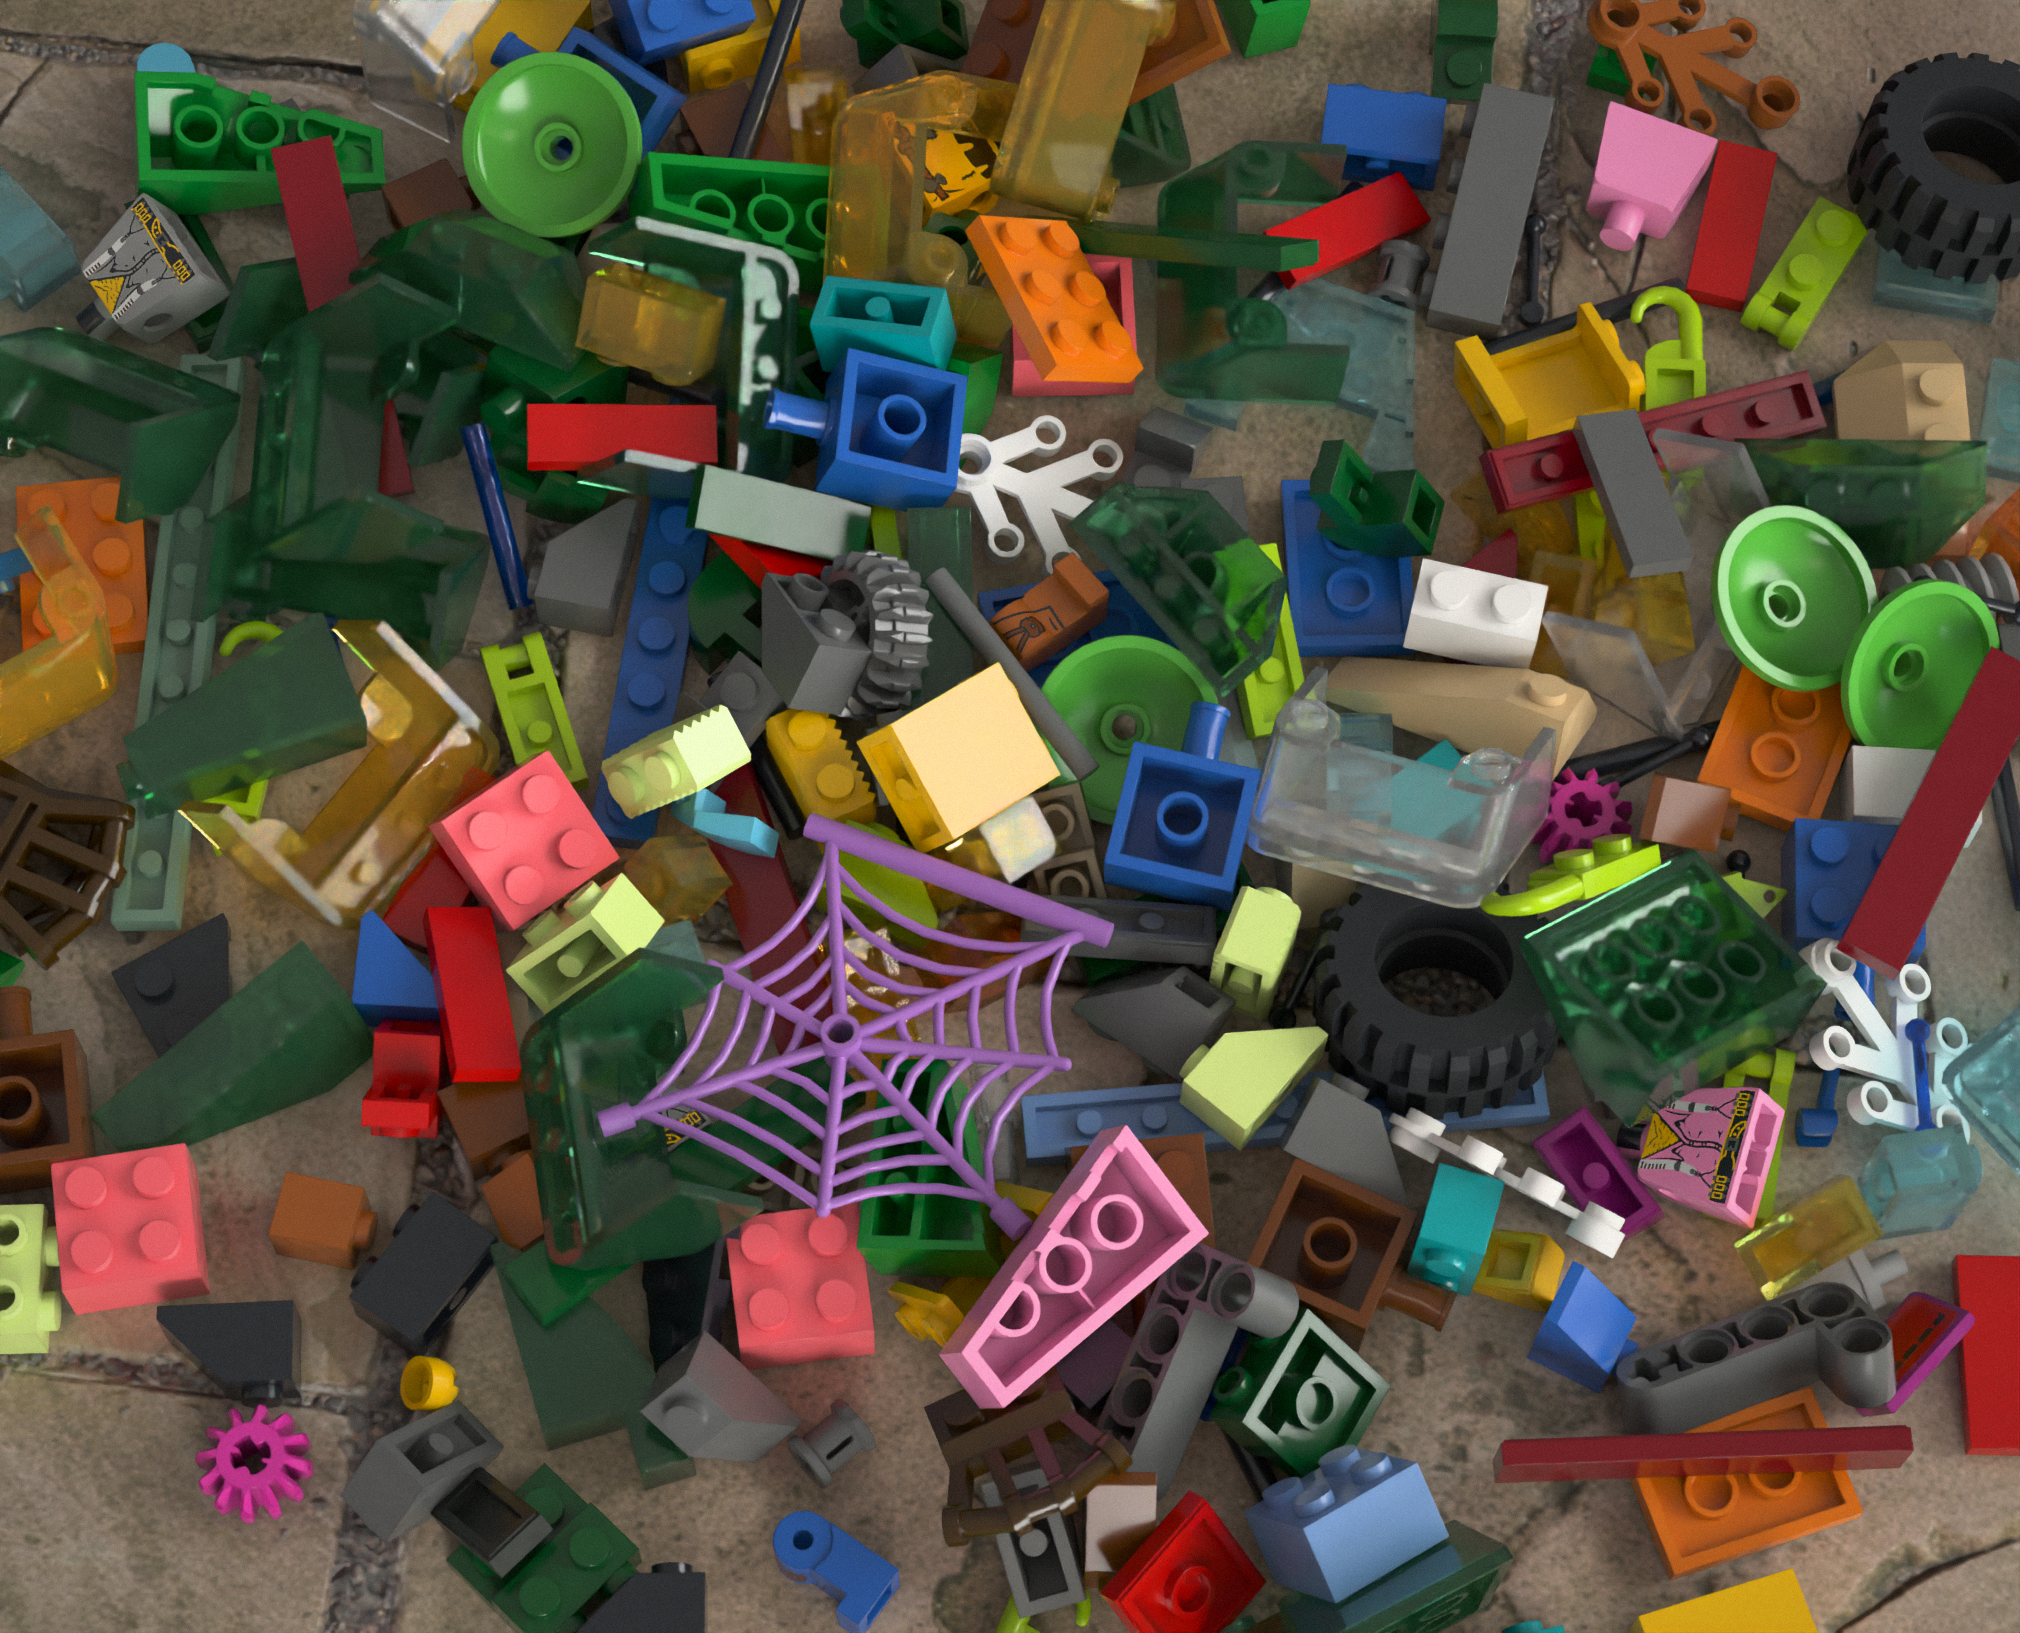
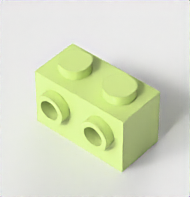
[506,873,665,1018]
[0,1204,61,1354]

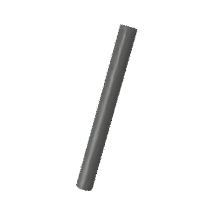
[925,567,1100,782]

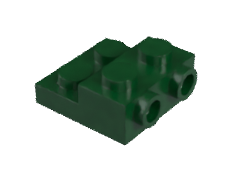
[1209,1307,1391,1479]
[446,1463,642,1633]

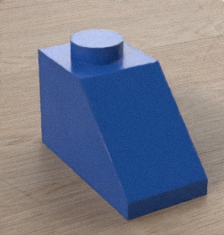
[1526,1261,1639,1394]

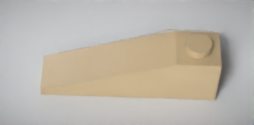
[1318,656,1597,783]

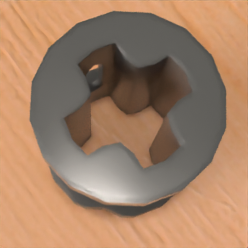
[1364,239,1430,320]
[786,1399,877,1489]

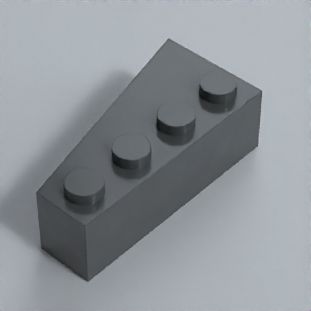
[1418,83,1555,341]

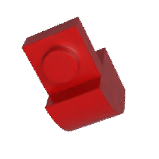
[361,1018,448,1139]

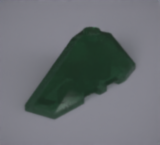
[90,940,374,1153]

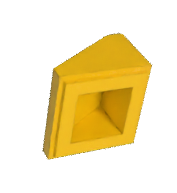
[1472,1229,1565,1312]

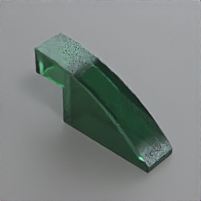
[490,1242,697,1491]

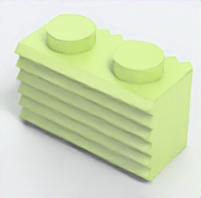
[601,704,751,819]
[1209,886,1301,1020]

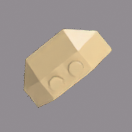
[1832,340,1974,561]

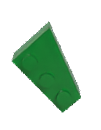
[856,1059,1005,1277]

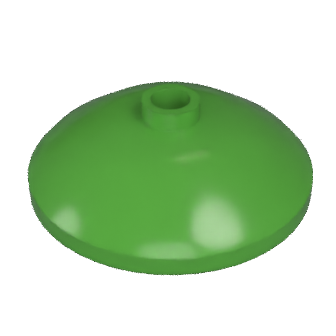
[462,52,642,238]
[1711,505,1878,692]
[1841,579,2000,750]
[1031,635,1219,825]

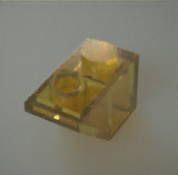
[923,794,1062,914]
[612,833,733,954]

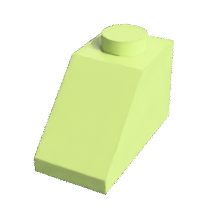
[1179,1026,1329,1151]

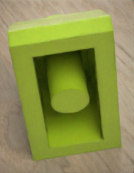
[816,819,939,957]

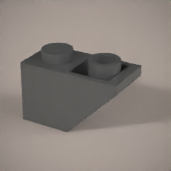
[762,573,872,715]
[1072,966,1237,1082]

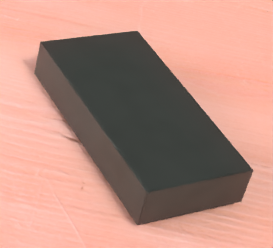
[430,1467,553,1578]

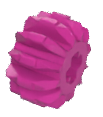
[1525,767,1634,864]
[195,1404,314,1524]

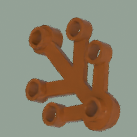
[1586,0,1800,136]

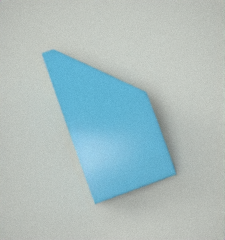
[670,788,780,858]

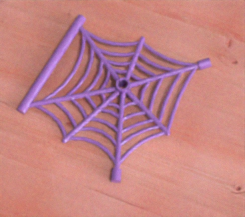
[596,813,1114,1241]

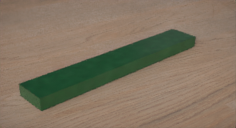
[1016,215,1319,272]
[503,1056,866,1326]

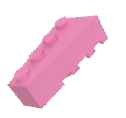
[939,1125,1209,1409]

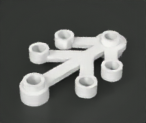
[954,415,1169,579]
[1795,938,1970,1160]
[1388,1107,1625,1259]

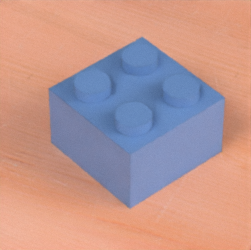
[1244,1445,1449,1603]

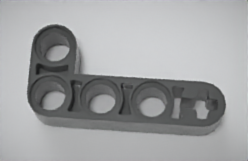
[1083,1242,1299,1502]
[1616,1282,1897,1435]

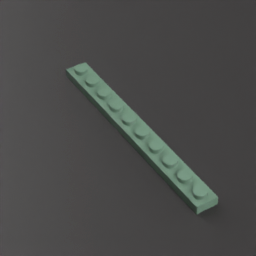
[110,353,247,931]

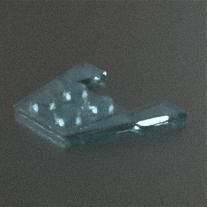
[1184,278,1415,472]

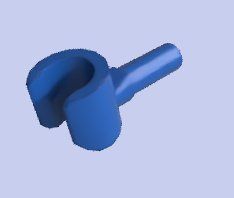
[1795,1068,1841,1147]

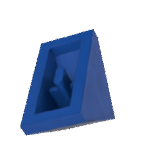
[351,909,440,1028]

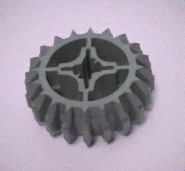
[821,550,934,722]

